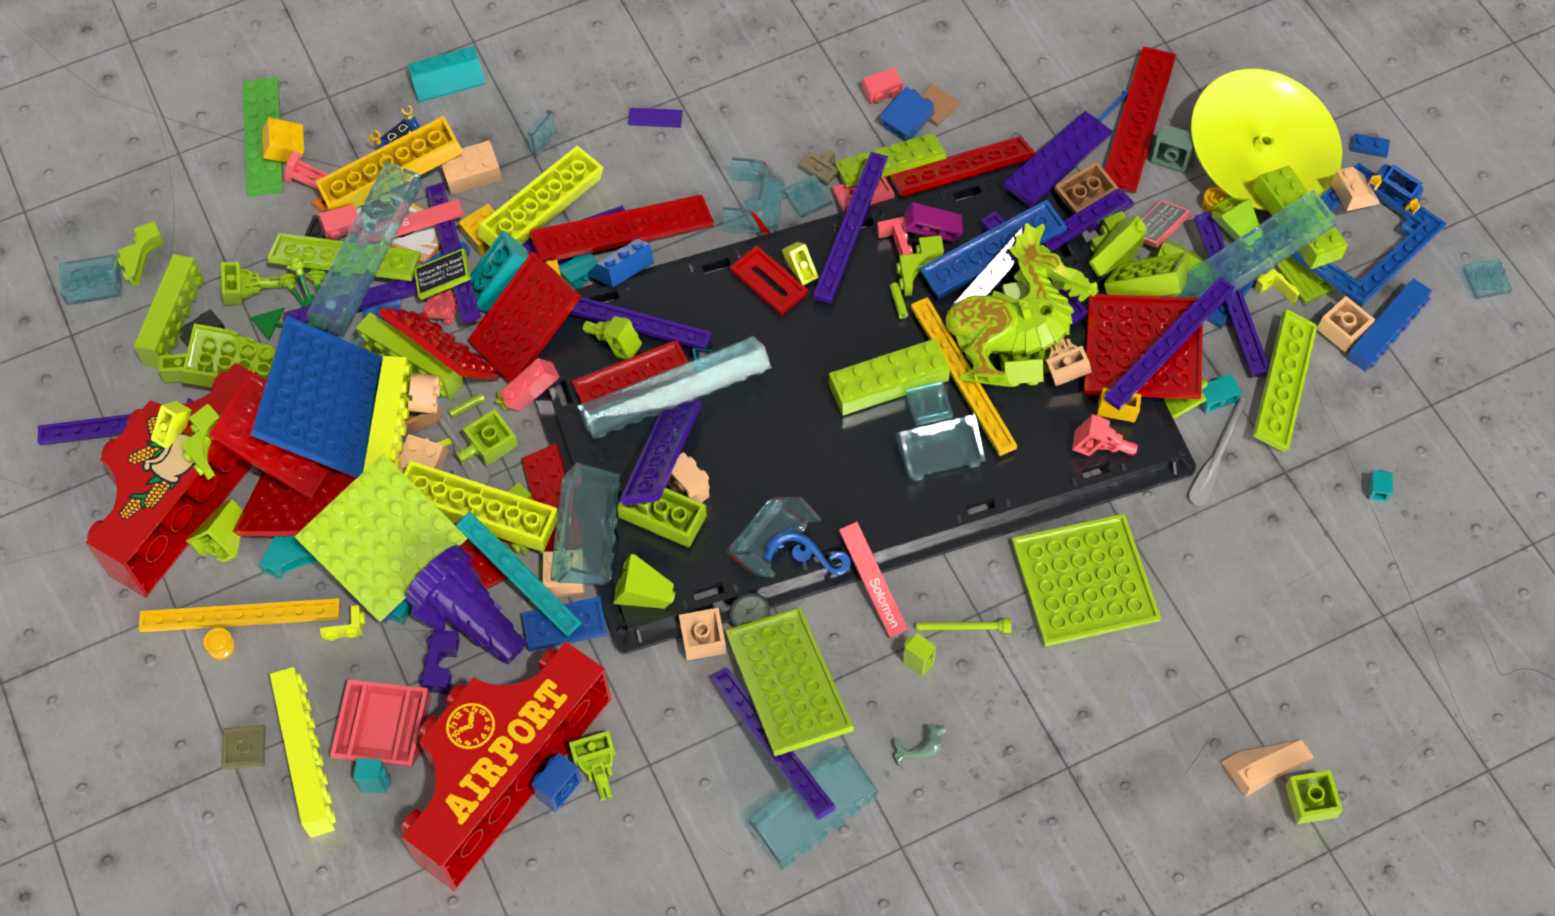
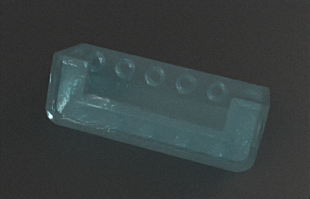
[550,463,621,585]
[749,746,878,870]

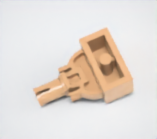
[1046,338,1092,386]

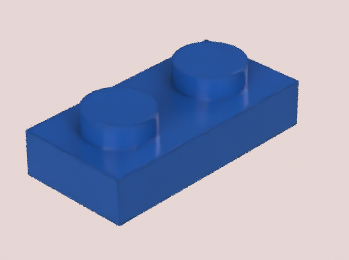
[1351,133,1390,158]

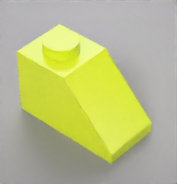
[782,242,819,285]
[151,401,192,449]

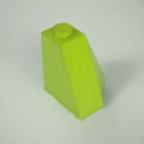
[1211,197,1263,247]
[186,499,243,562]
[613,554,675,609]

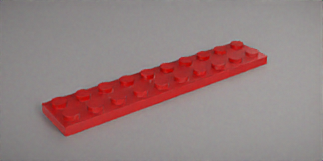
[1105,46,1177,193]
[530,194,714,262]

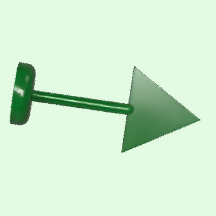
[250,307,324,340]

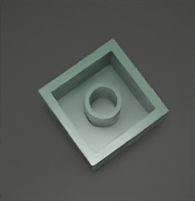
[1151,124,1194,173]

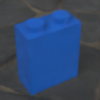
[880,86,935,141]

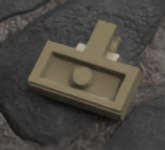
[799,150,839,185]

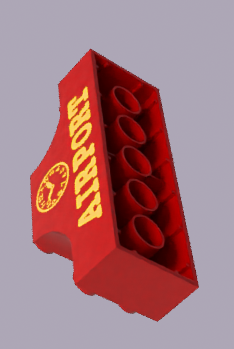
[401,641,612,891]

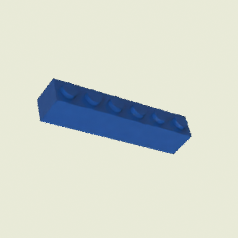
[1347,278,1432,372]

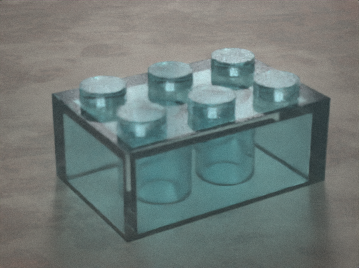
[59,254,122,305]

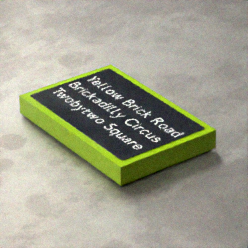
[414,248,471,300]

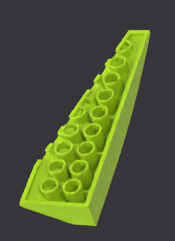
[183,323,276,388]

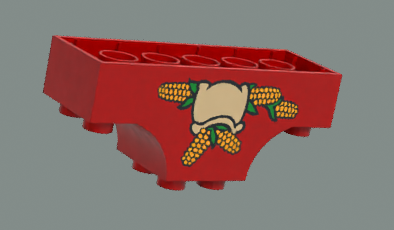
[85,362,267,598]

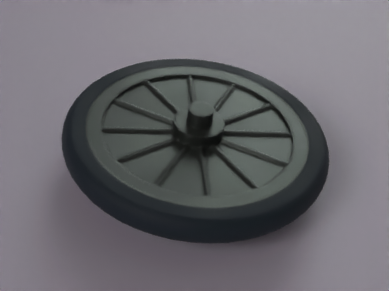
[729,593,770,627]

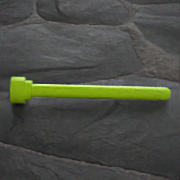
[915,617,1011,634]

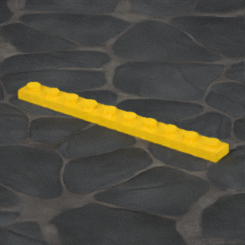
[911,297,1017,456]
[139,598,341,632]

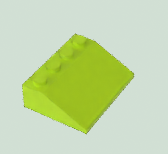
[1104,251,1189,297]

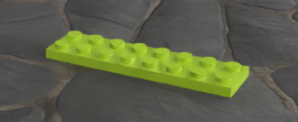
[267,233,421,281]
[1252,309,1318,452]

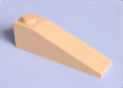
[1221,740,1314,797]

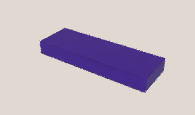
[629,108,683,128]

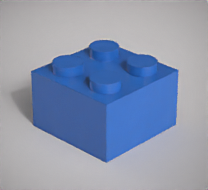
[532,753,582,813]

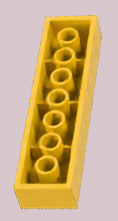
[315,116,463,210]

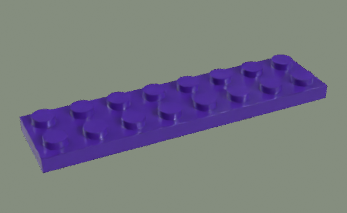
[1003,111,1113,207]
[620,399,702,505]

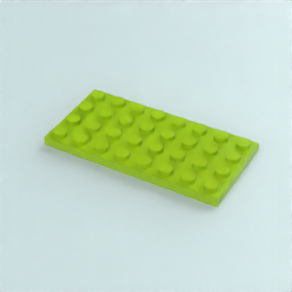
[725,607,854,757]

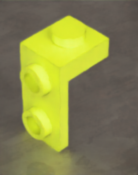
[1254,269,1299,304]
[320,605,366,641]

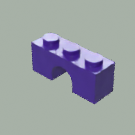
[420,629,461,695]

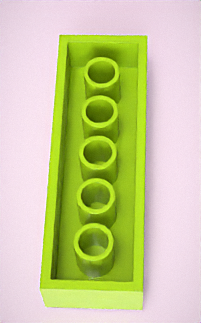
[1253,165,1348,269]
[133,254,204,368]
[356,312,464,400]
[829,338,950,416]

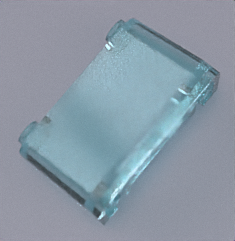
[895,415,986,481]

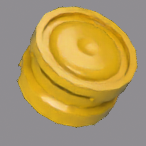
[1202,187,1228,213]
[203,628,235,660]

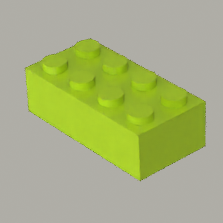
[617,488,707,547]

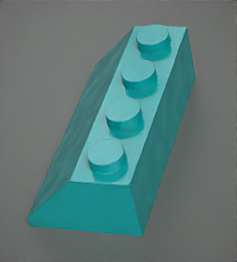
[407,46,486,103]
[470,230,529,312]

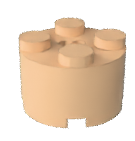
[408,373,441,413]

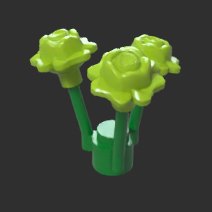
[278,256,328,307]

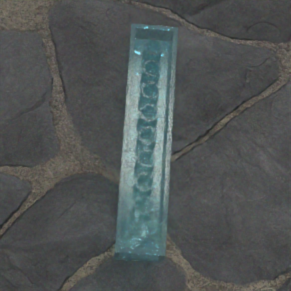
[1165,189,1336,298]

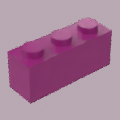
[904,203,963,243]

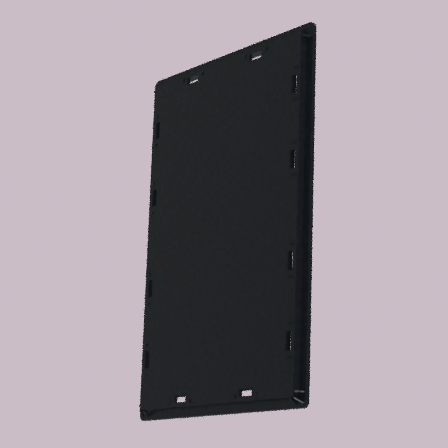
[533,159,1196,654]

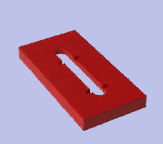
[730,246,808,316]

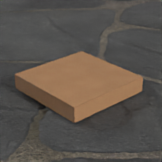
[921,84,960,127]

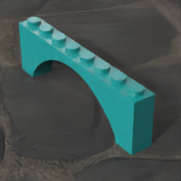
[259,536,412,625]

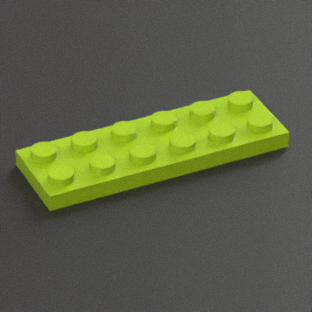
[834,133,947,188]

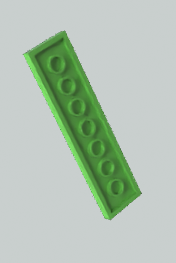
[243,77,284,197]

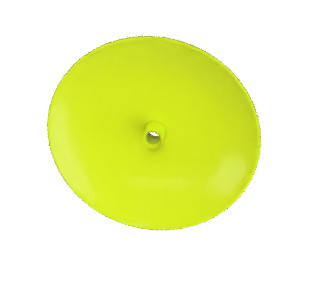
[1191,69,1342,212]

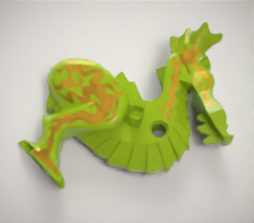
[946,223,1098,387]

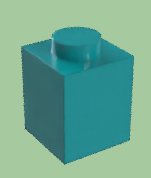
[1368,470,1393,502]

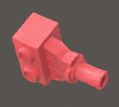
[1072,414,1138,456]

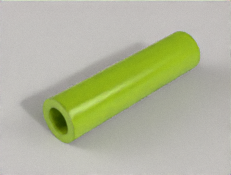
[890,283,908,319]
[448,393,486,419]

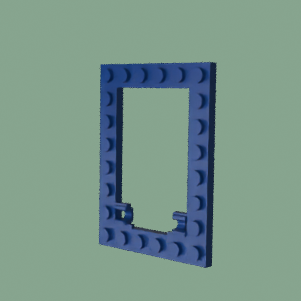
[1273,162,1447,308]

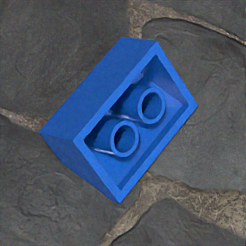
[589,239,654,287]

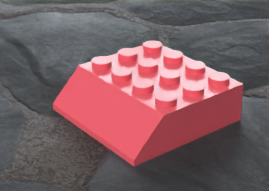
[330,680,432,767]

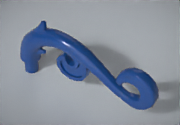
[764,526,851,576]

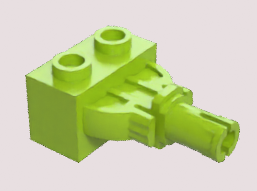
[221,262,279,305]
[583,316,642,360]
[569,731,616,801]

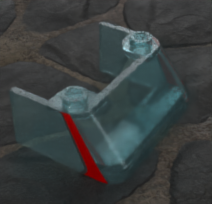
[723,157,785,233]
[727,497,821,577]

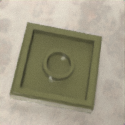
[222,725,266,770]

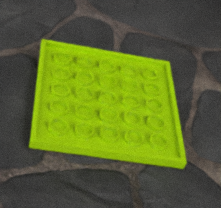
[295,454,468,623]
[1011,514,1161,647]

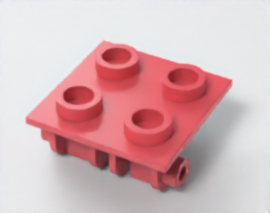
[422,288,459,325]

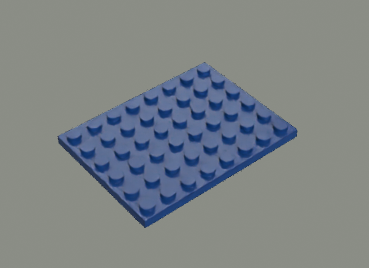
[250,316,383,478]

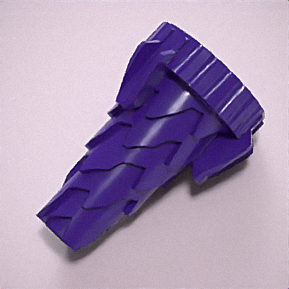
[405,544,528,664]

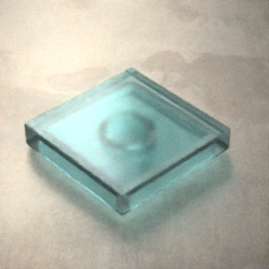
[528,110,557,158]

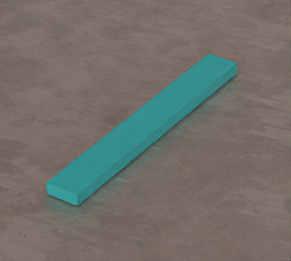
[456,511,582,637]

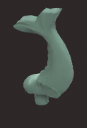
[894,724,946,766]

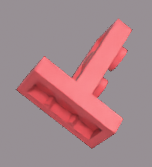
[284,150,329,191]
[877,217,913,255]

